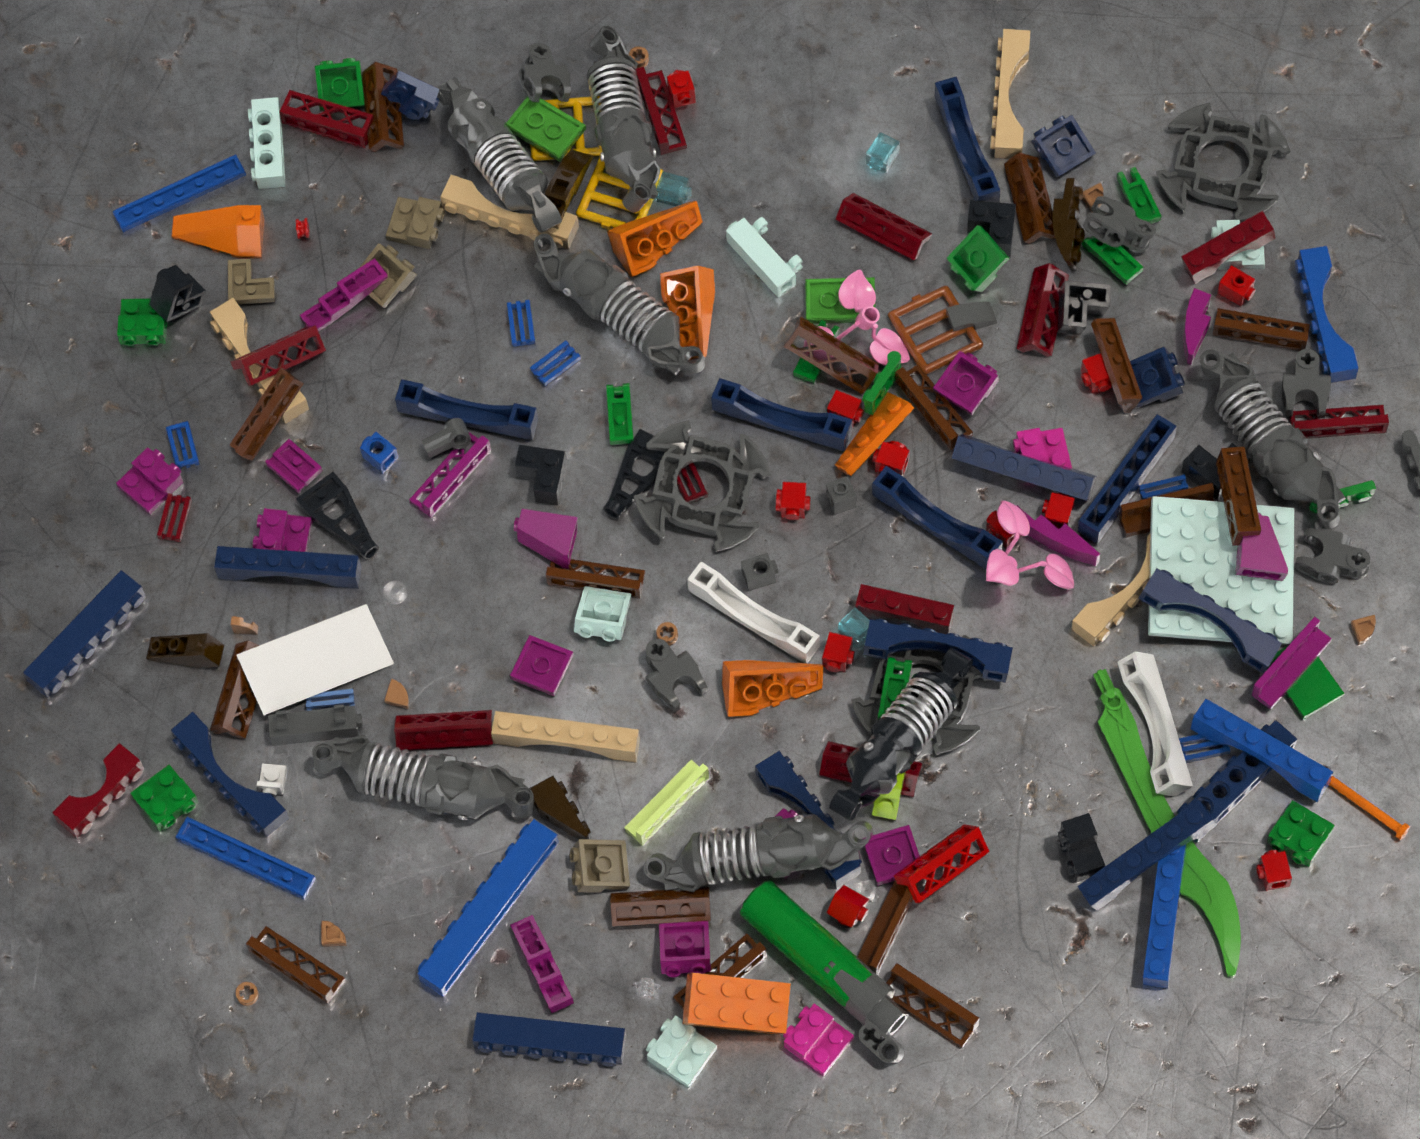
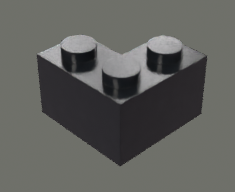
[967,200,1016,258]
[149,265,206,322]
[1057,280,1111,335]
[1181,443,1251,501]
[515,445,567,505]
[1057,813,1105,883]

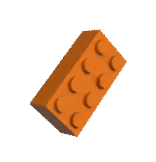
[682,973,791,1035]

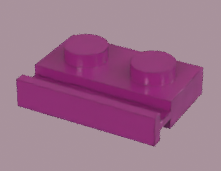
[265,439,323,494]

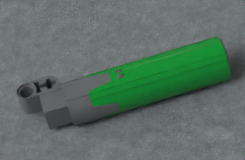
[740,881,909,1064]

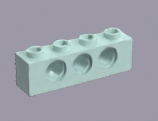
[248,97,286,189]

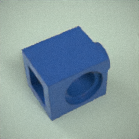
[360,432,399,474]

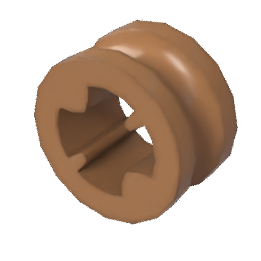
[629,46,649,68]
[656,622,678,646]
[236,982,259,1006]

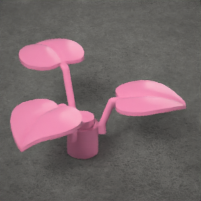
[804,270,910,366]
[986,501,1074,590]

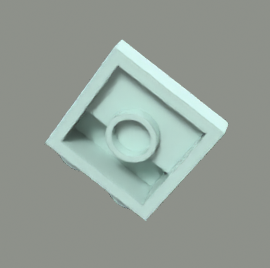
[1211,220,1265,270]
[574,586,631,642]
[646,1015,717,1088]

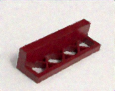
[635,66,687,155]
[279,90,374,148]
[835,193,932,260]
[1016,263,1069,357]
[230,325,326,386]
[1289,404,1389,439]
[394,710,493,750]
[819,741,922,797]

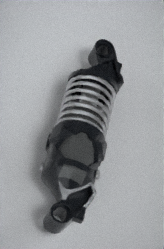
[829,648,973,821]

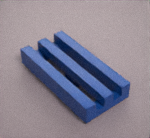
[507,300,536,347]
[530,340,581,386]
[166,421,200,470]
[1139,475,1189,500]
[1179,734,1231,763]

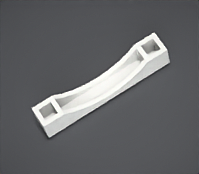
[687,562,820,663]
[1118,652,1193,796]

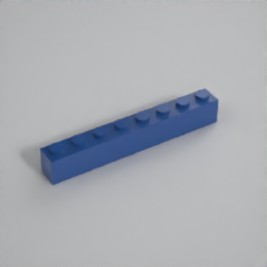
[417,819,559,997]

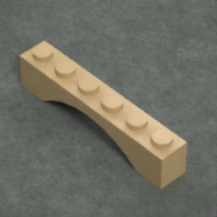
[990,29,1031,159]
[440,175,579,250]
[210,298,309,424]
[1071,534,1150,646]
[491,711,640,762]

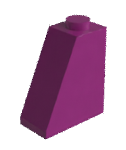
[514,509,578,569]
[1235,512,1288,581]

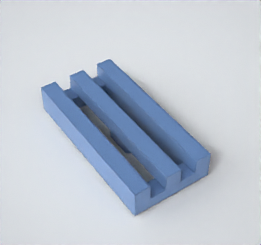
[306,689,355,711]

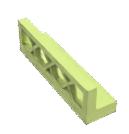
[624,760,709,846]

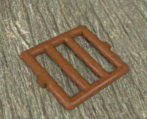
[888,285,983,375]

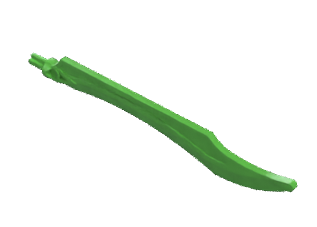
[1093,669,1241,978]

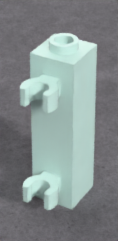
[726,217,803,298]

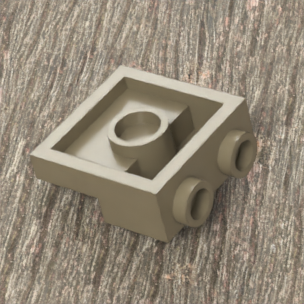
[386,197,445,249]
[358,243,417,308]
[569,839,630,893]

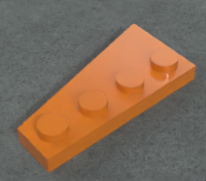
[835,392,914,476]

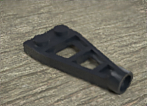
[603,429,665,519]
[296,472,379,560]

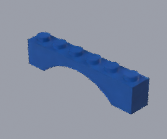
[1295,246,1359,383]
[1190,699,1333,803]
[1143,844,1187,988]

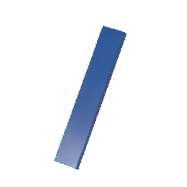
[112,154,246,232]
[175,817,316,899]

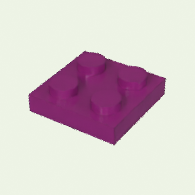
[510,635,574,696]
[862,825,920,886]

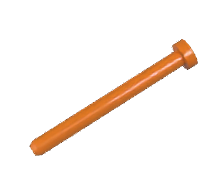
[1329,776,1411,840]

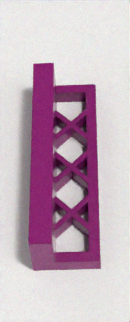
[409,432,491,518]
[1252,616,1332,710]

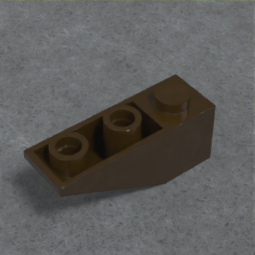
[146,633,224,668]
[529,775,591,840]

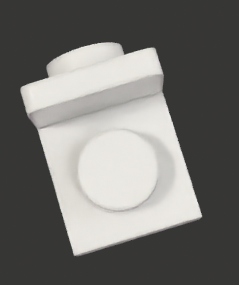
[256,764,287,798]

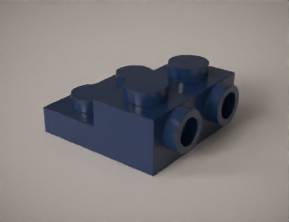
[381,71,440,120]
[1031,115,1096,178]
[1130,347,1185,408]

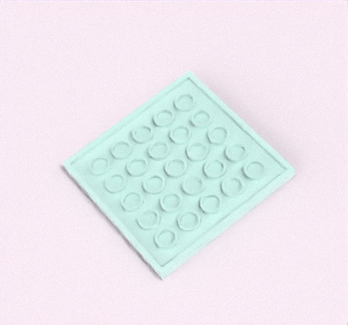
[1148,496,1294,647]

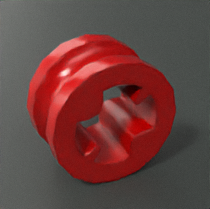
[296,218,310,239]

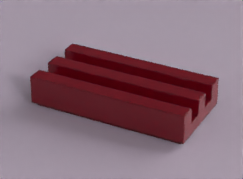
[677,463,708,504]
[157,493,192,542]

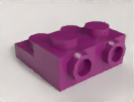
[933,351,999,415]
[116,447,183,515]
[252,508,313,552]
[659,921,711,977]

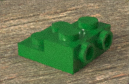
[315,58,365,112]
[947,225,1010,292]
[117,298,167,346]
[130,764,199,831]
[1267,800,1335,867]

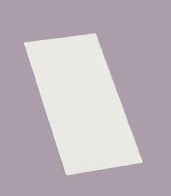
[237,604,394,715]

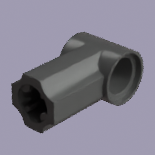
[421,418,471,458]

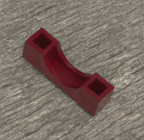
[1181,211,1276,284]
[855,584,954,634]
[52,743,144,838]

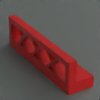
[893,824,990,903]

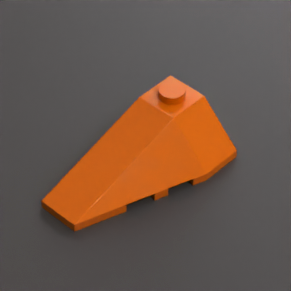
[607,200,703,277]
[172,205,265,259]
[660,265,715,360]
[722,660,823,717]

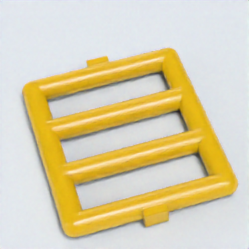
[530,96,604,161]
[576,157,664,230]

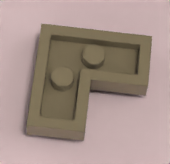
[228,259,275,304]

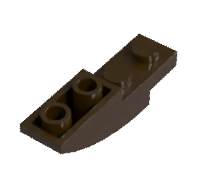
[544,149,593,229]
[1053,178,1085,271]

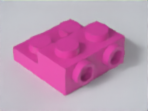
[1013,428,1072,468]
[783,1003,854,1076]

